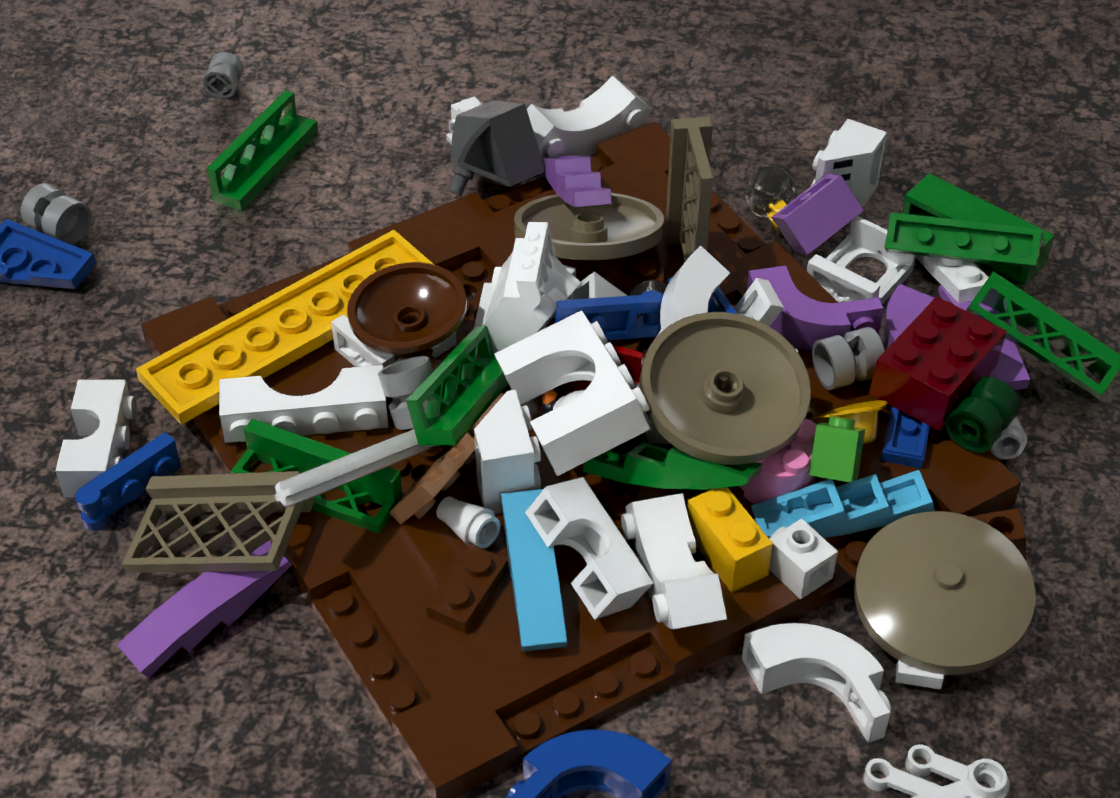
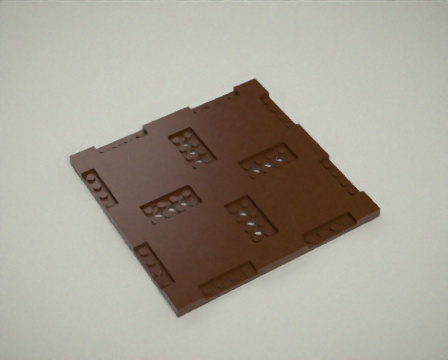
[141,122,1021,798]

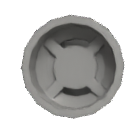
[21,183,92,245]
[812,327,885,390]
[378,356,433,430]

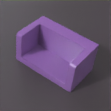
[771,174,864,255]

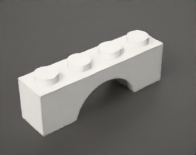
[219,365,389,443]

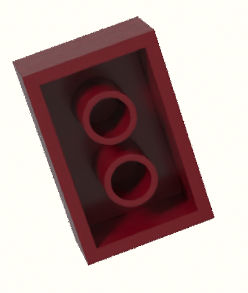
[869,296,1007,431]

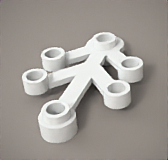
[864,745,1010,798]

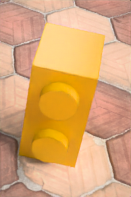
[687,487,773,593]

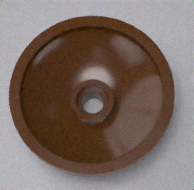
[347,262,467,354]

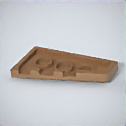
[389,393,504,524]

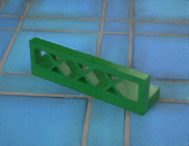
[206,90,318,211]
[884,212,1045,269]
[966,272,1120,399]
[406,326,508,445]
[230,419,403,534]

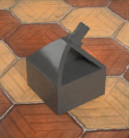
[448,100,545,196]

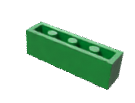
[902,173,1055,285]

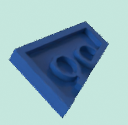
[0,219,97,289]

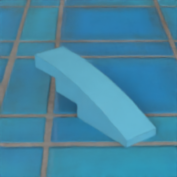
[751,470,935,538]
[501,489,567,652]

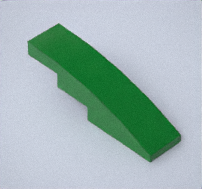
[583,441,763,490]

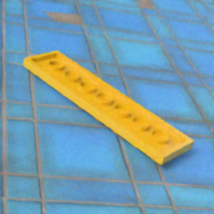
[136,230,433,425]

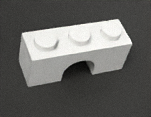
[56,380,137,497]
[525,477,654,620]

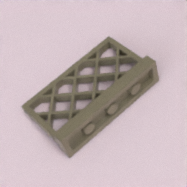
[665,116,713,263]
[121,471,315,573]

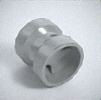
[203,52,244,99]

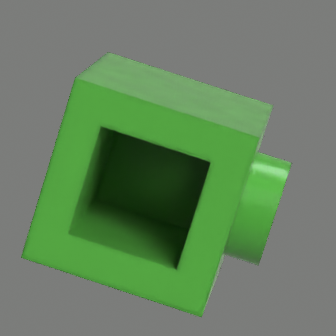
[809,416,865,482]

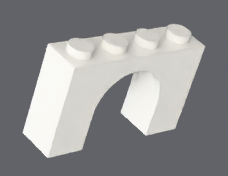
[494,310,650,476]

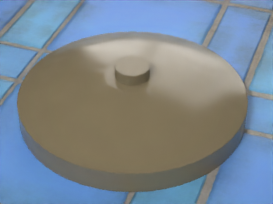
[514,193,664,260]
[639,312,811,465]
[854,511,1036,675]

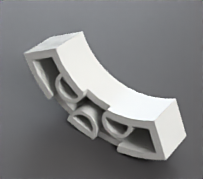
[527,76,653,158]
[621,493,727,629]

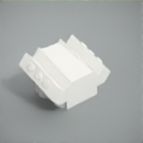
[474,222,581,360]

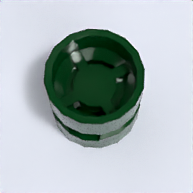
[945,377,1021,453]

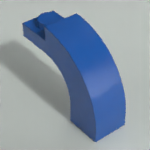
[506,730,672,798]

